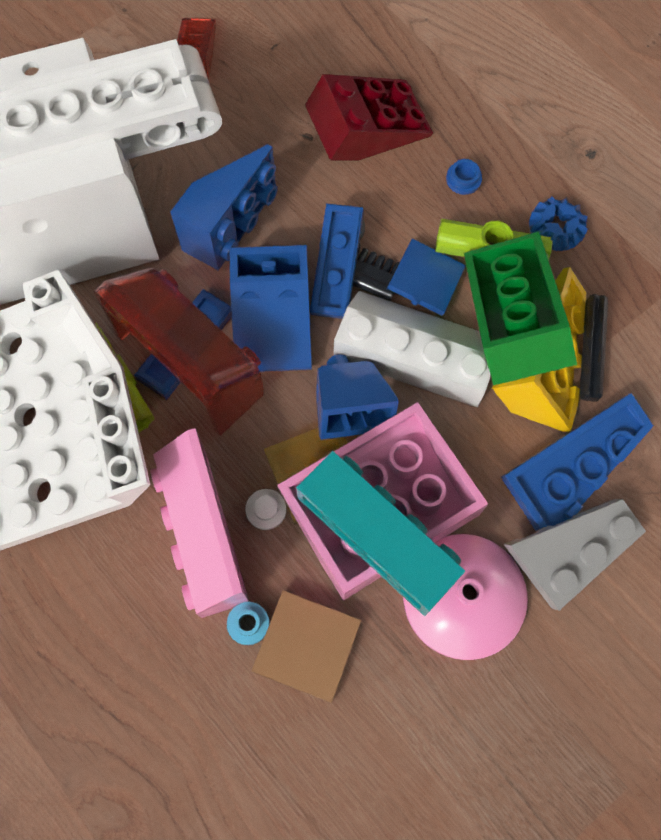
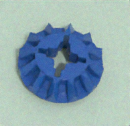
[529,196,588,251]

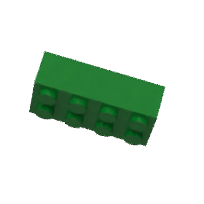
[464,231,577,385]

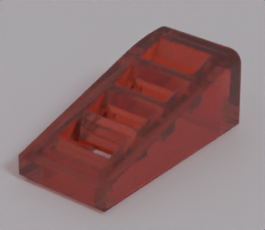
[177,18,216,80]

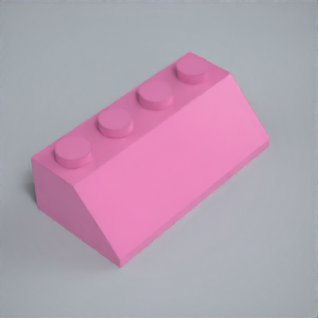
[150,428,249,618]

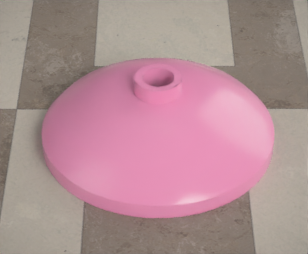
[403,534,528,660]

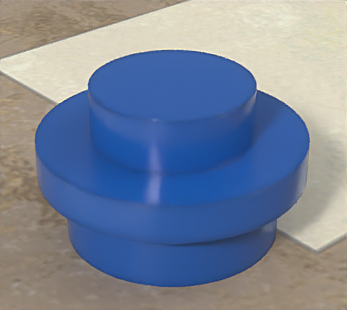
[446,159,482,195]

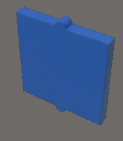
[387,238,466,316]

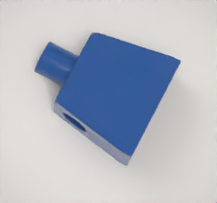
[316,354,399,440]

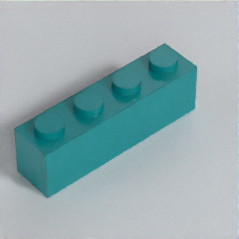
[296,451,465,617]

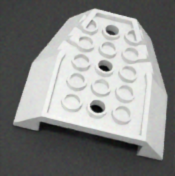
[0,270,150,551]

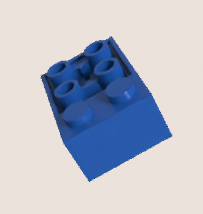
[170,144,278,271]
[229,245,312,373]

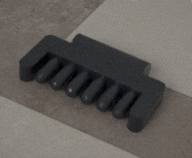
[353,243,405,301]

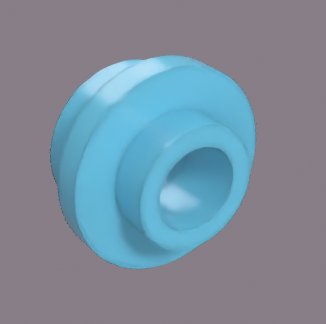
[227,602,269,645]

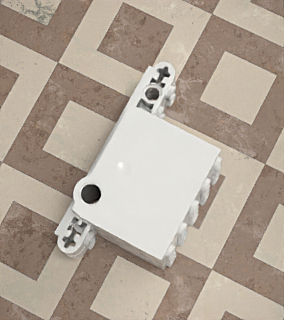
[0,38,222,305]

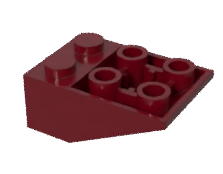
[305,74,433,161]

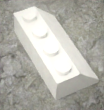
[334,291,491,407]

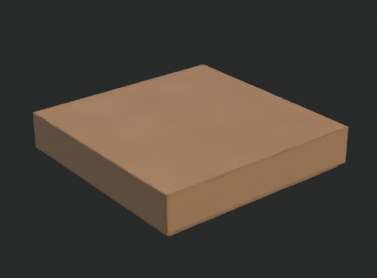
[251,590,361,703]

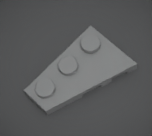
[504,499,646,611]

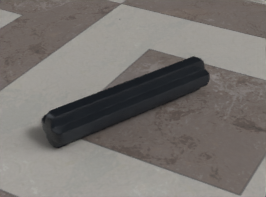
[579,294,608,402]

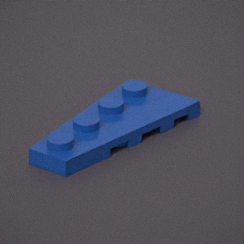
[501,393,654,531]

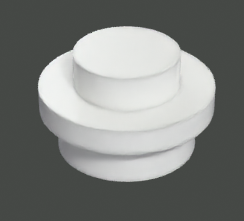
[246,489,286,530]

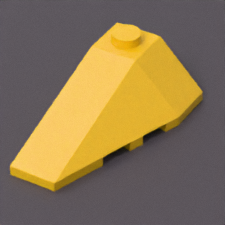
[492,267,586,432]

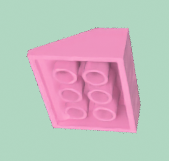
[278,402,488,601]

